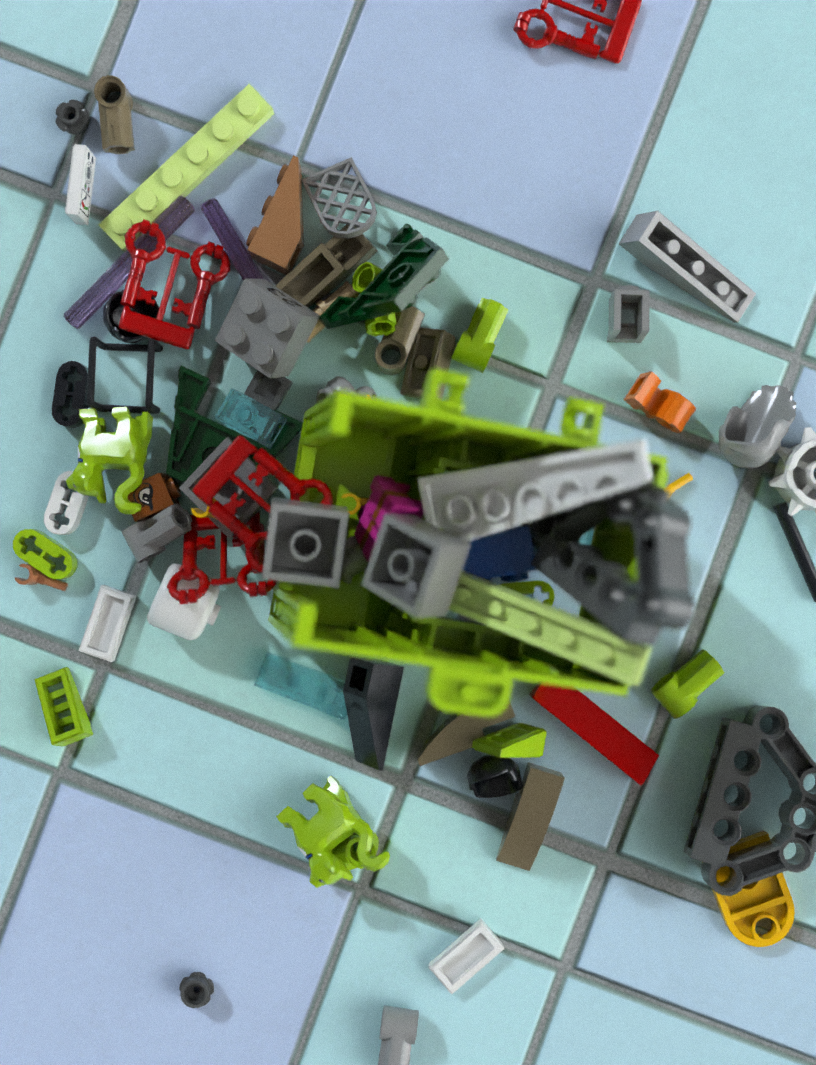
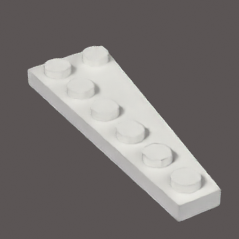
[418,439,653,542]

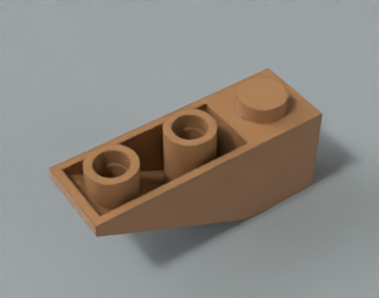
[246,155,304,275]

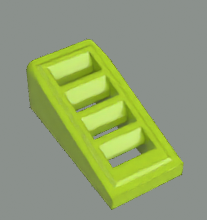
[34,667,93,747]
[472,723,546,758]

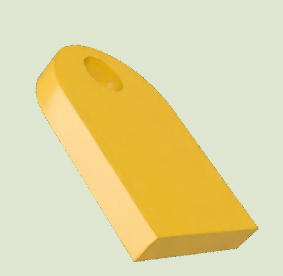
[712,830,795,947]

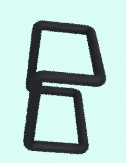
[87,337,163,414]

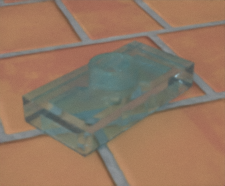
[214,388,287,449]

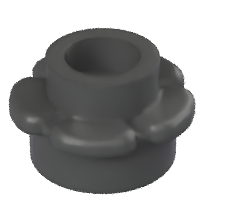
[55,100,90,135]
[179,972,214,1008]

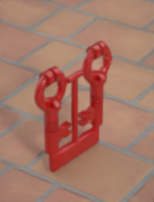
[513,0,642,64]
[119,219,230,350]
[193,435,333,573]
[167,511,278,605]

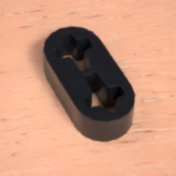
[52,361,89,428]

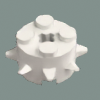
[768,427,816,516]

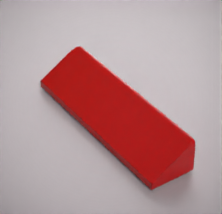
[529,683,659,786]

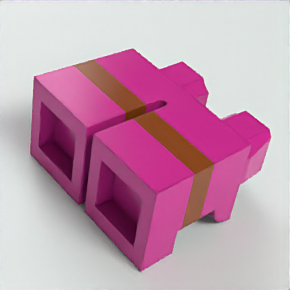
[354,475,424,562]

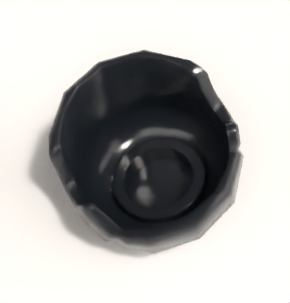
[103,290,159,343]
[467,754,523,798]

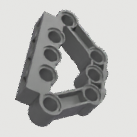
[531,483,695,645]
[683,705,816,896]

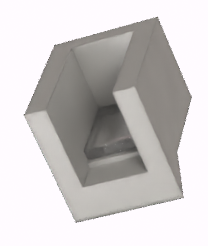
[607,285,650,343]

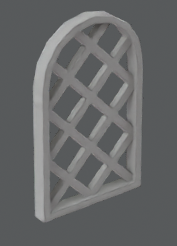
[301,157,377,238]

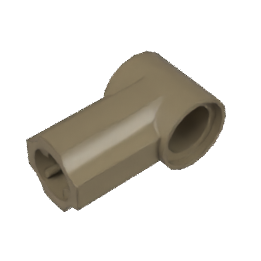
[94,75,135,154]
[375,306,425,375]

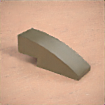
[276,225,378,308]
[417,700,515,766]
[496,762,565,871]

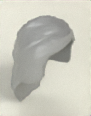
[718,385,796,469]

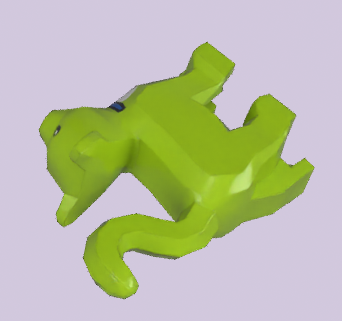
[66,406,153,515]
[276,775,390,888]

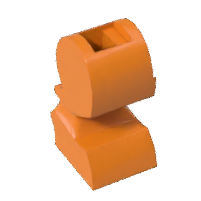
[624,371,696,434]

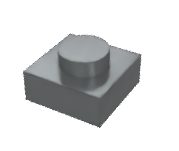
[244,370,293,412]

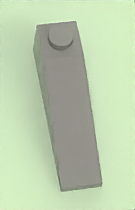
[619,211,756,323]

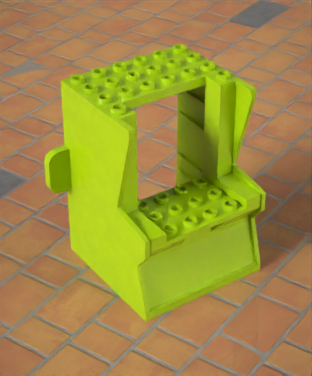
[268,368,669,717]

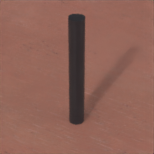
[773,502,816,602]

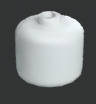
[147,564,221,640]

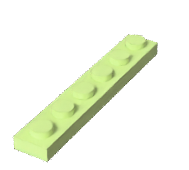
[98,84,274,253]
[449,571,652,687]

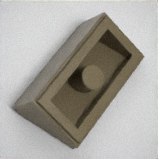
[400,328,456,399]

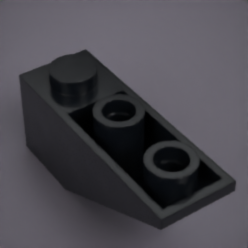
[343,656,404,771]

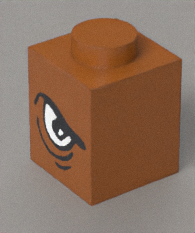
[128,472,182,522]

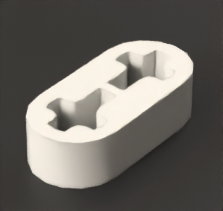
[44,471,89,535]

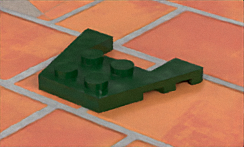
[319,224,449,329]
[166,365,303,482]

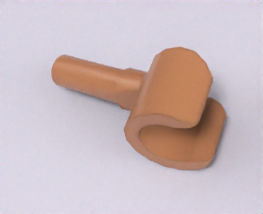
[15,564,68,591]

